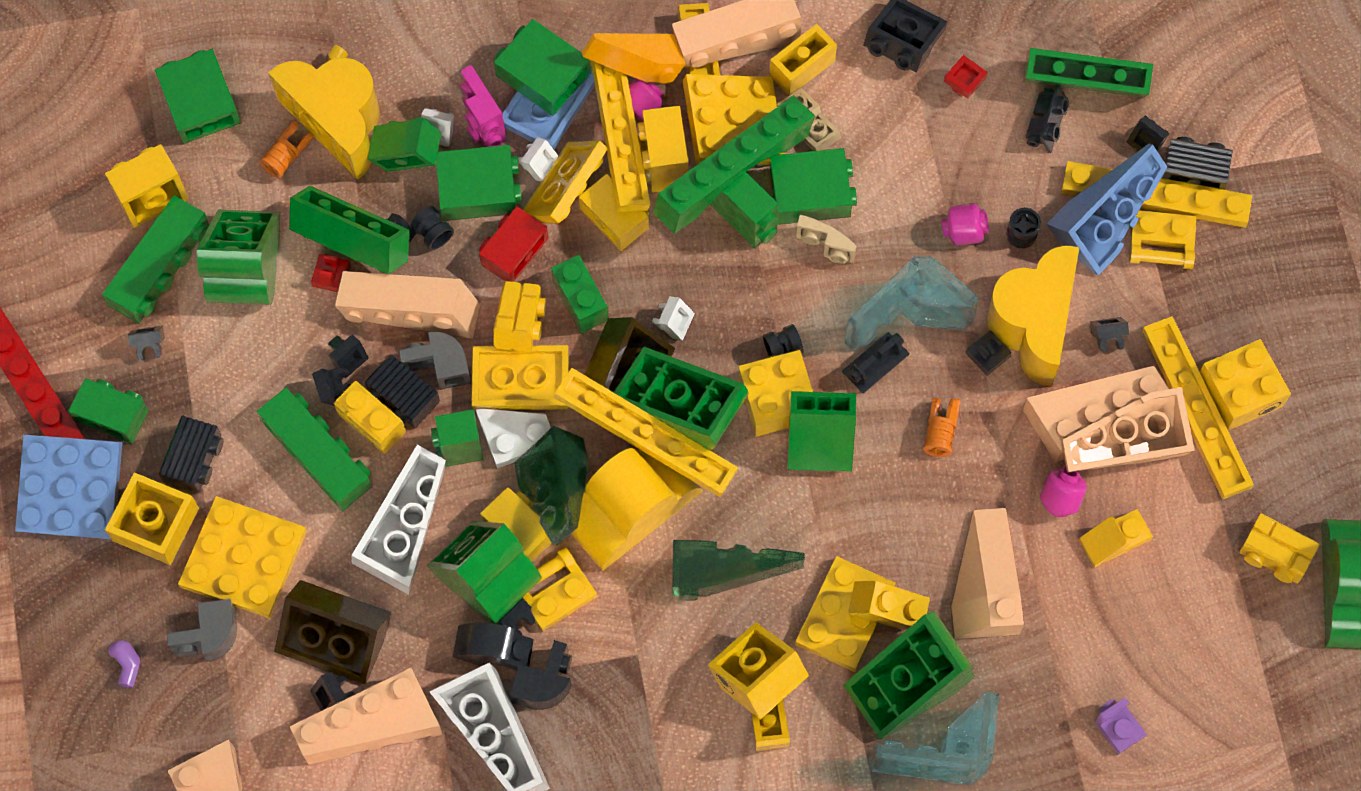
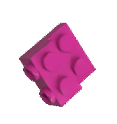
[459,65,506,147]

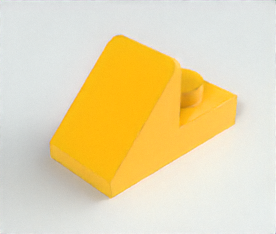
[1079,509,1153,568]
[751,700,790,751]

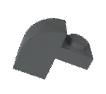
[399,332,471,390]
[167,599,237,662]

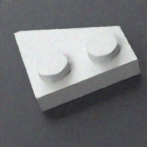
[476,408,557,468]

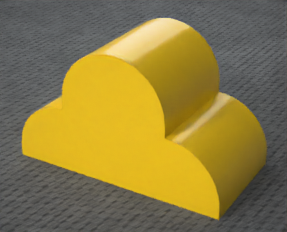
[268,58,380,181]
[987,246,1079,387]
[562,448,703,571]

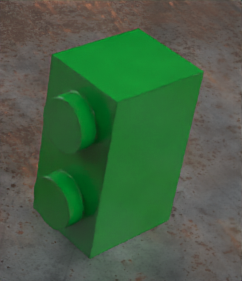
[367,117,441,172]
[551,255,609,334]
[68,378,149,444]
[431,409,483,467]

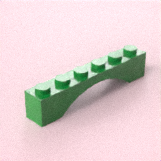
[653,95,815,234]

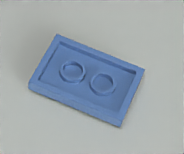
[503,71,595,150]

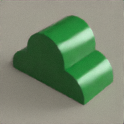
[196,209,280,305]
[614,347,749,450]
[1321,519,1361,649]
[426,521,542,624]
[843,611,975,740]

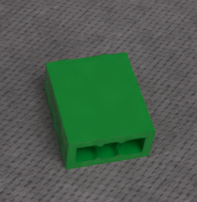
[494,18,592,116]
[155,48,241,144]
[436,145,522,221]
[769,148,857,225]
[710,172,779,248]
[788,391,856,472]

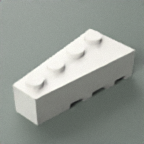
[352,445,446,595]
[430,663,550,791]

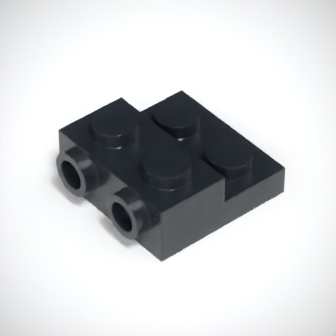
[863,0,948,73]

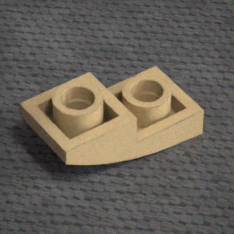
[777,88,841,151]
[796,215,857,264]

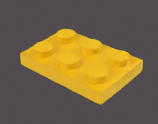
[523,141,608,223]
[472,345,569,410]
[795,556,896,672]

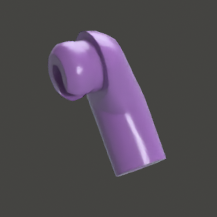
[108,640,140,688]

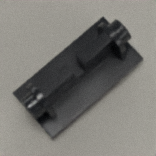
[1025,84,1069,153]
[842,332,910,394]

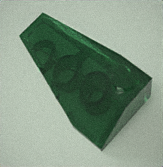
[514,426,588,546]
[672,540,805,601]

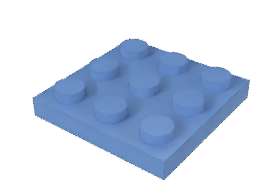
[15,435,122,539]

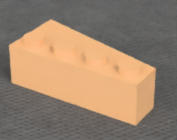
[672,0,801,68]
[335,271,481,339]
[1023,366,1169,463]
[290,668,443,764]
[168,739,243,791]

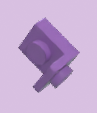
[1094,698,1147,755]

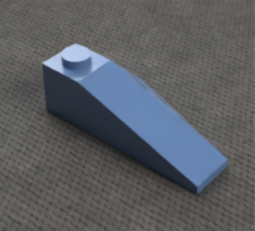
[1047,144,1167,275]

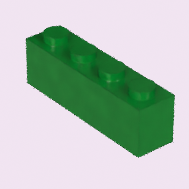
[1023,48,1154,98]
[289,186,409,275]
[102,195,210,324]
[256,387,372,512]

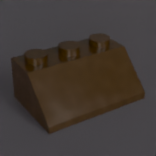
[584,317,675,393]
[274,580,391,685]

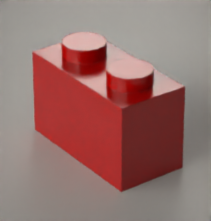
[479,207,549,282]

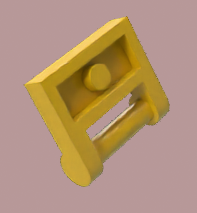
[1129,210,1196,270]
[523,547,598,632]

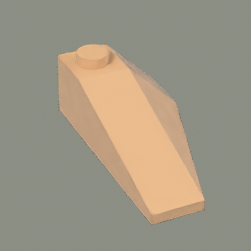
[1061,387,1195,472]
[951,508,1024,639]

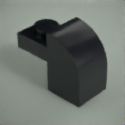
[453,622,534,671]
[509,640,572,710]

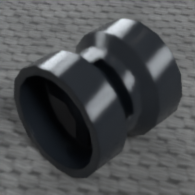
[410,206,454,250]
[1006,207,1041,249]
[763,324,804,358]

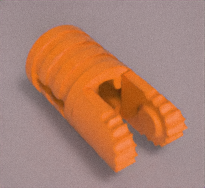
[259,120,314,179]
[923,398,961,457]

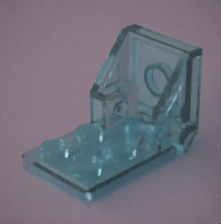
[845,257,979,351]
[872,692,1000,785]

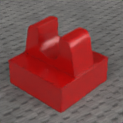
[944,55,988,99]
[311,254,351,292]

